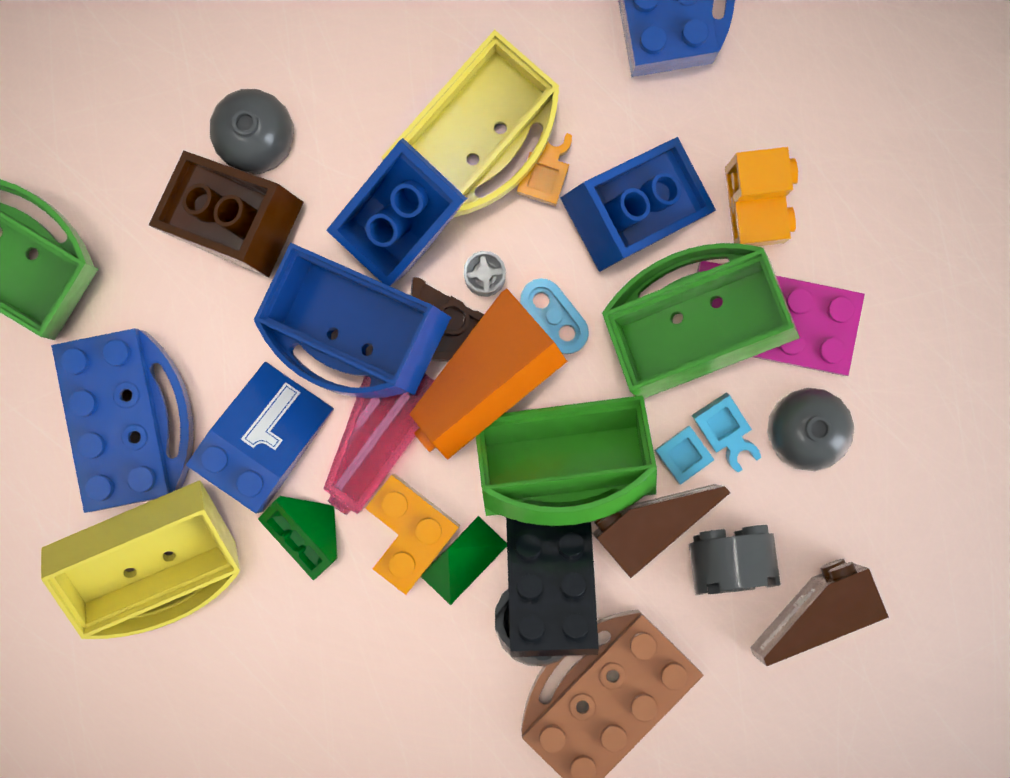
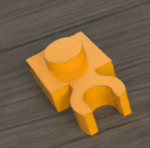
[517,130,572,206]

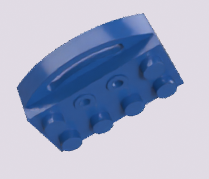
[618,0,735,77]
[254,242,451,399]
[51,328,194,513]

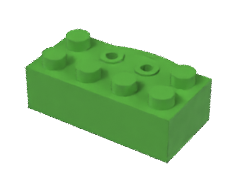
[0,179,98,340]
[602,243,800,399]
[476,395,657,526]

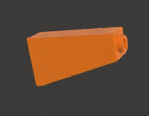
[409,288,568,460]

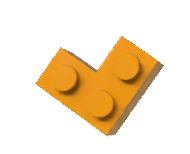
[725,147,798,246]
[365,474,460,595]

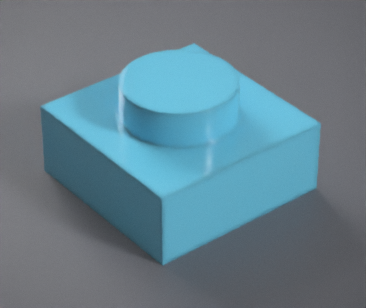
[654,426,714,485]

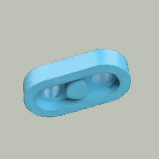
[520,278,589,354]

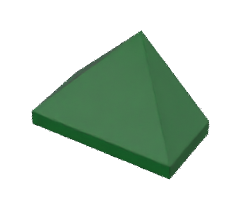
[258,496,337,581]
[421,516,507,605]

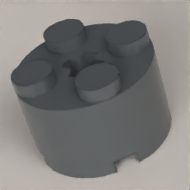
[689,525,781,595]

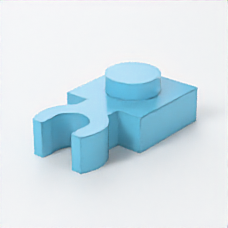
[691,393,761,472]

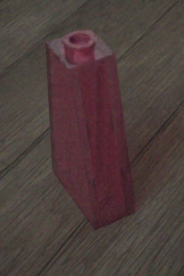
[323,374,434,515]

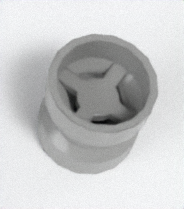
[464,251,506,297]

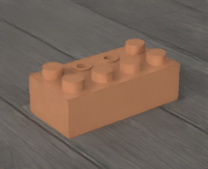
[521,610,704,778]

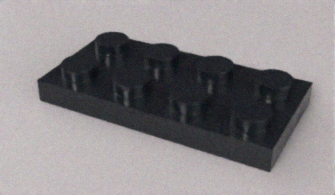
[506,503,599,657]

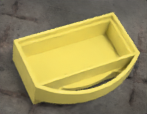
[381,30,559,217]
[41,480,240,639]

